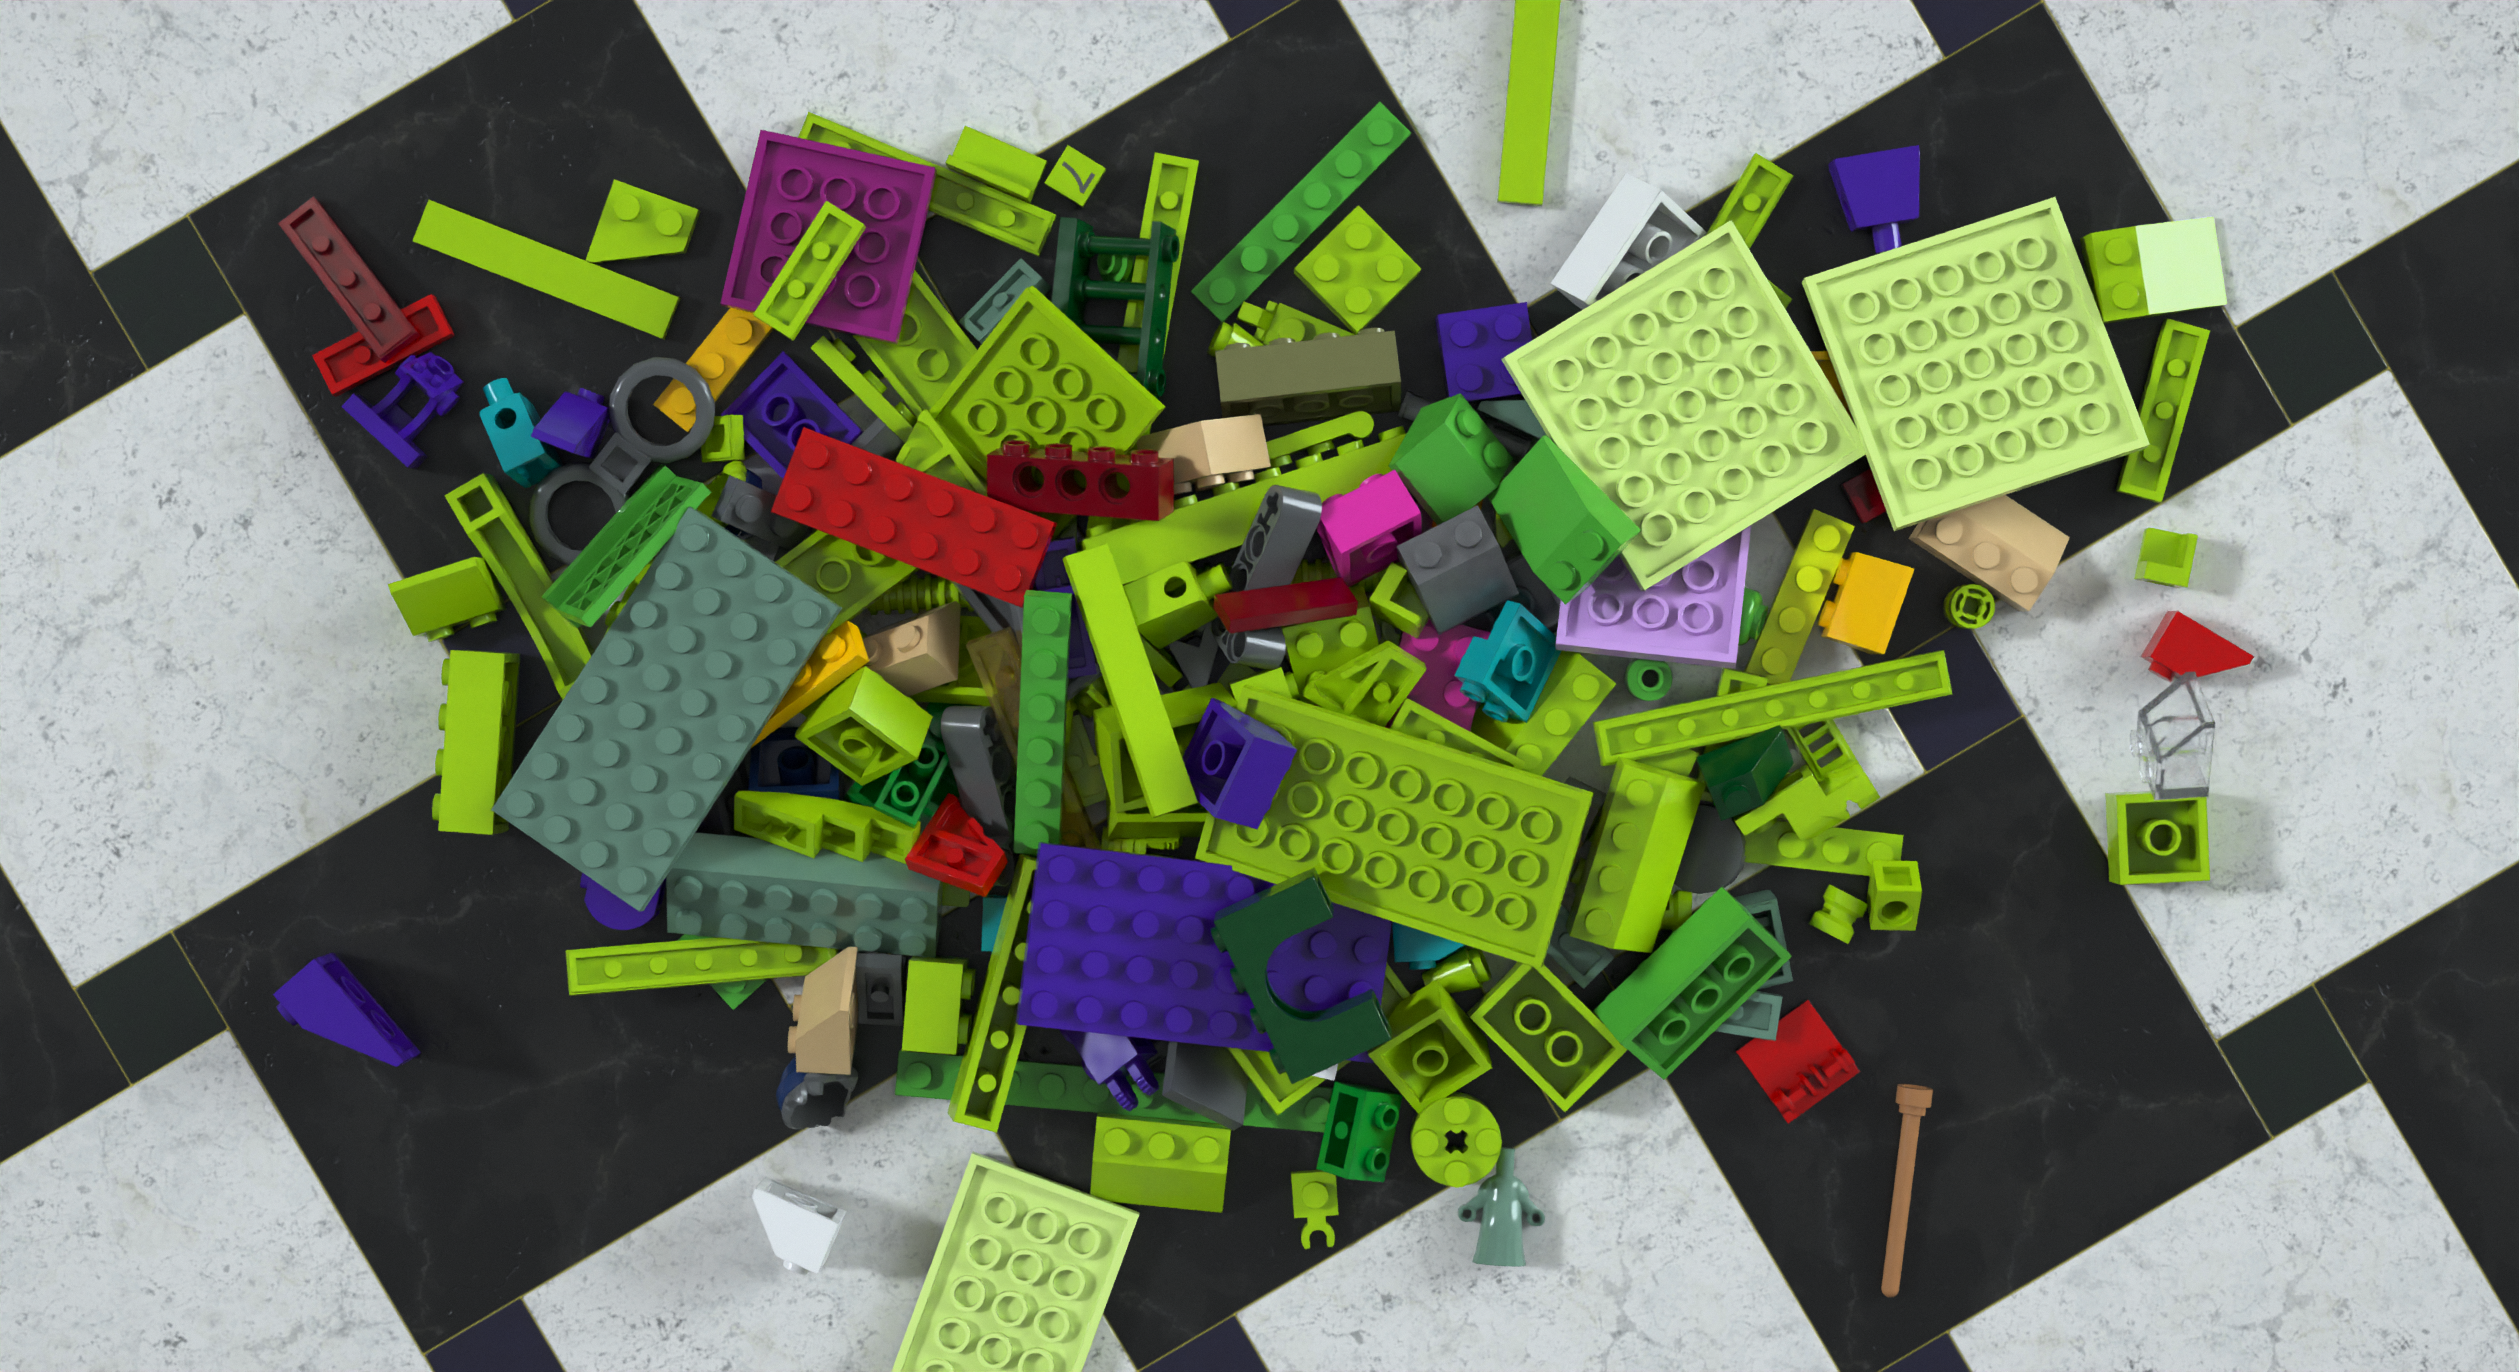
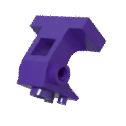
[341,352,463,469]

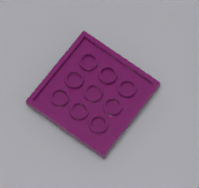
[720,130,937,345]

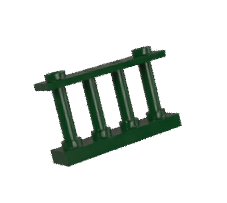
[1052,217,1180,400]

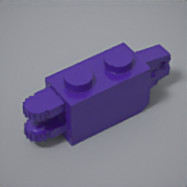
[1059,1029,1160,1112]

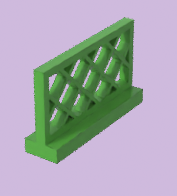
[541,464,711,628]

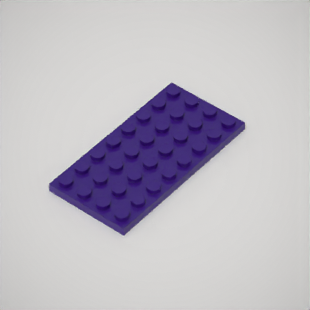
[1016,842,1392,1063]

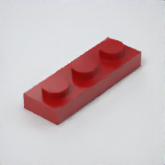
[312,294,455,397]

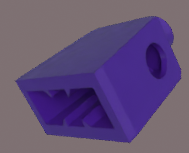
[1828,145,1920,254]

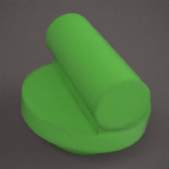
[1097,254,1135,282]

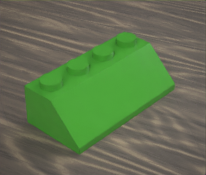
[1593,887,1792,1080]

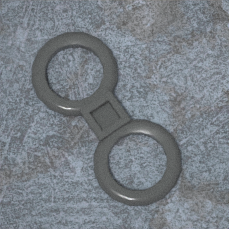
[529,357,715,566]

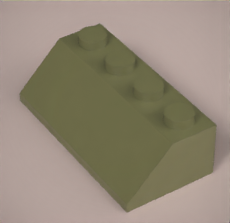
[1215,328,1401,427]

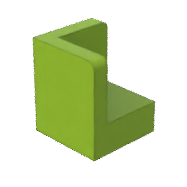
[2134,528,2198,588]
[1369,562,1429,639]

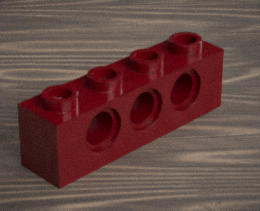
[987,440,1174,521]

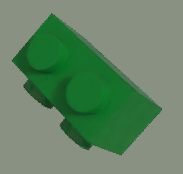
[1316,1082,1403,1182]

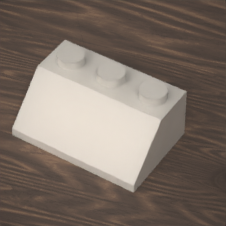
[1550,173,1707,310]

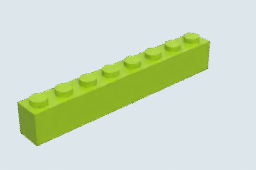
[1076,426,1408,585]

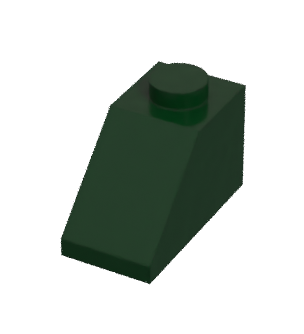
[1696,725,1794,821]

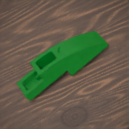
[873,702,979,828]

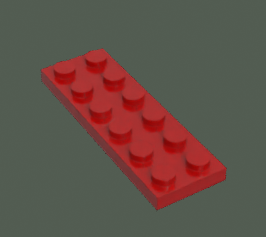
[771,427,1057,609]

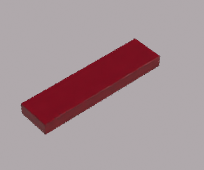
[278,196,420,363]

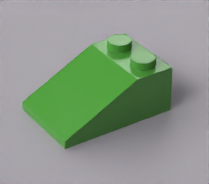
[1488,435,1641,605]

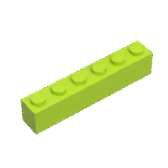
[947,854,1037,1133]

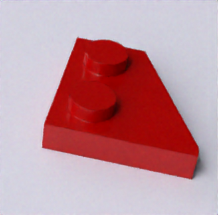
[905,793,1008,897]

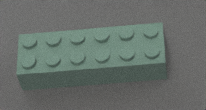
[666,833,943,958]

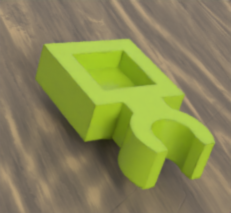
[1291,1170,1339,1249]

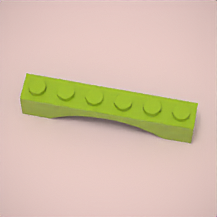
[444,473,595,700]

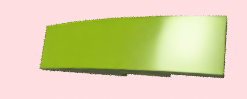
[734,791,921,865]

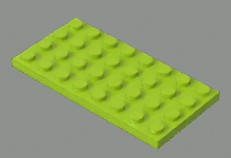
[1195,684,1594,969]

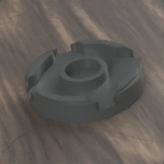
[1674,805,1746,894]

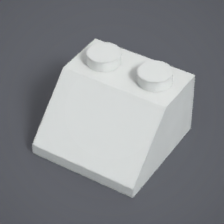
[752,1177,847,1276]

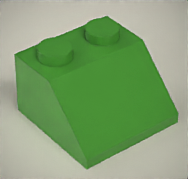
[1388,393,1513,525]

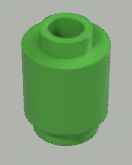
[1624,658,1672,701]

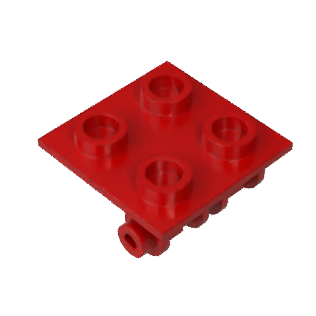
[1736,999,1860,1124]

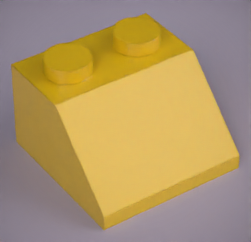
[1818,552,1914,654]

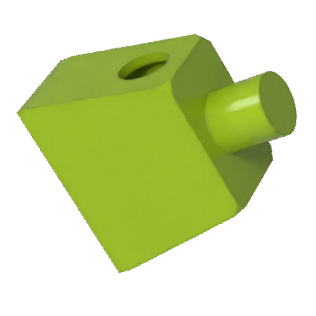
[1123,561,1233,649]

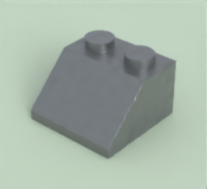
[1397,505,1519,635]

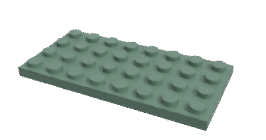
[491,506,842,912]

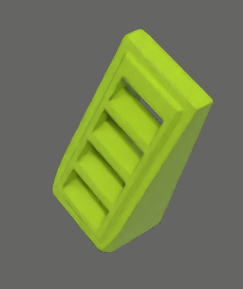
[1784,719,1856,780]

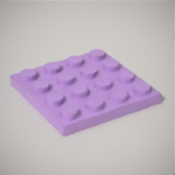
[1556,525,1751,669]

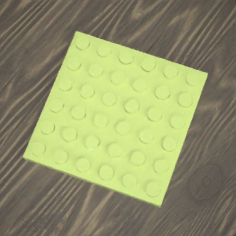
[1802,197,2150,531]
[1501,220,1866,591]

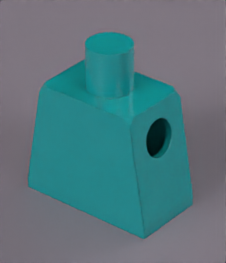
[479,378,563,489]

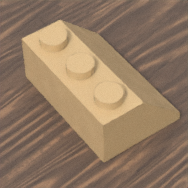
[1908,495,2070,612]

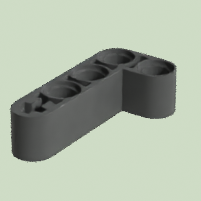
[1210,485,1322,670]
[941,706,1032,886]

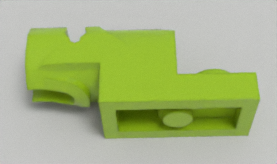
[1733,759,1881,841]

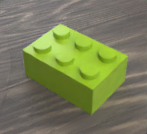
[1467,962,1627,1112]

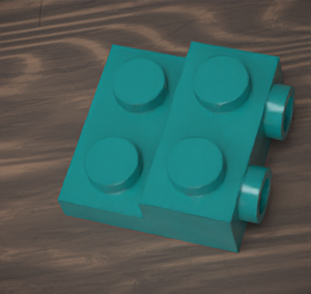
[1454,600,1562,723]

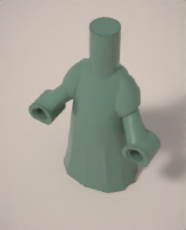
[1458,1147,1545,1267]

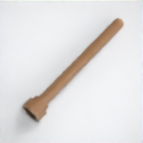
[1881,1084,1933,1298]

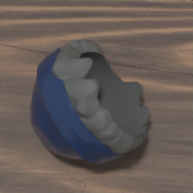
[776,1055,858,1130]

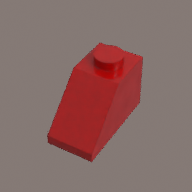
[2140,611,2254,683]

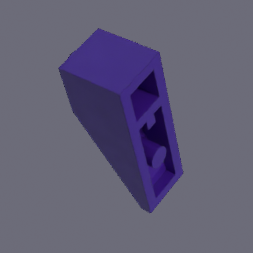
[531,387,610,459]

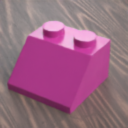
[1317,470,1422,587]

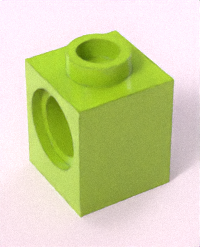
[1867,860,1922,931]

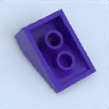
[721,351,864,479]
[273,952,421,1067]

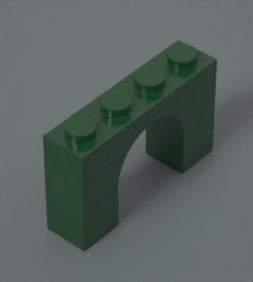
[1210,867,1392,1084]

